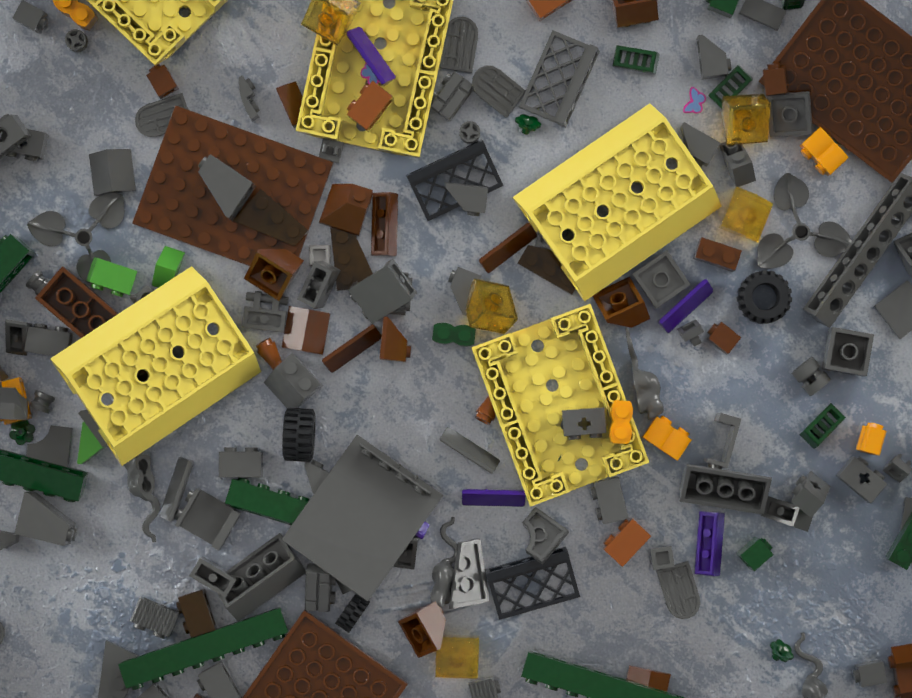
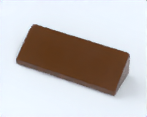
[371,192,398,256]
[479,223,537,273]
[322,324,382,373]

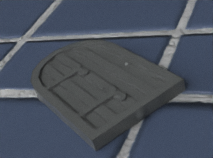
[439,17,478,73]
[472,65,526,118]
[135,93,189,137]
[656,561,700,619]

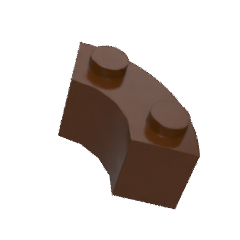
[888,643,912,698]

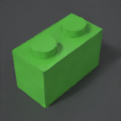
[86,257,137,297]

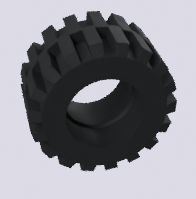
[737,270,792,324]
[282,408,316,462]

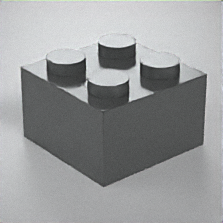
[822,327,874,377]

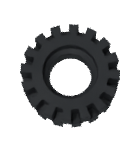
[335,593,370,633]

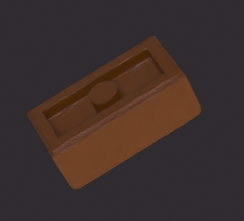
[276,81,303,128]

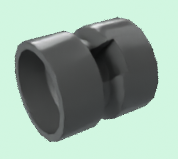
[791,357,831,396]

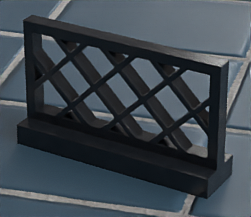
[406,139,504,221]
[485,546,580,620]

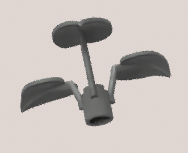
[757,173,851,269]
[27,193,125,284]

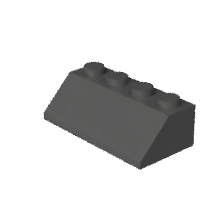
[680,464,772,515]
[218,533,306,622]

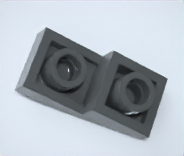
[239,76,260,122]

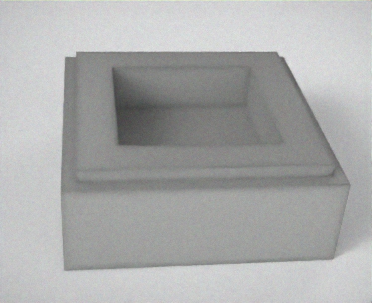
[309,245,330,266]

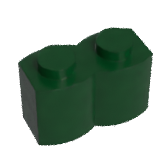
[432,323,476,347]

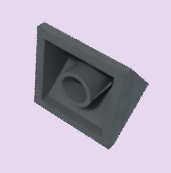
[89,149,136,196]

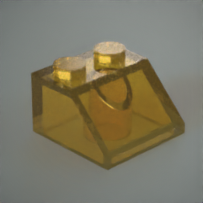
[301,0,361,46]
[721,94,771,145]
[719,186,773,243]
[465,279,518,334]
[435,635,479,679]

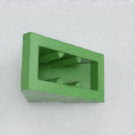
[152,246,185,288]
[77,422,106,464]

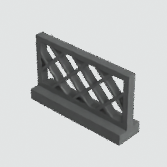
[519,30,600,128]

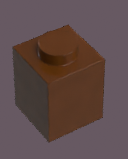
[763,63,788,96]
[146,64,179,99]
[707,322,742,355]

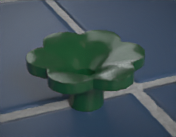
[515,114,541,135]
[9,420,36,445]
[770,639,794,662]

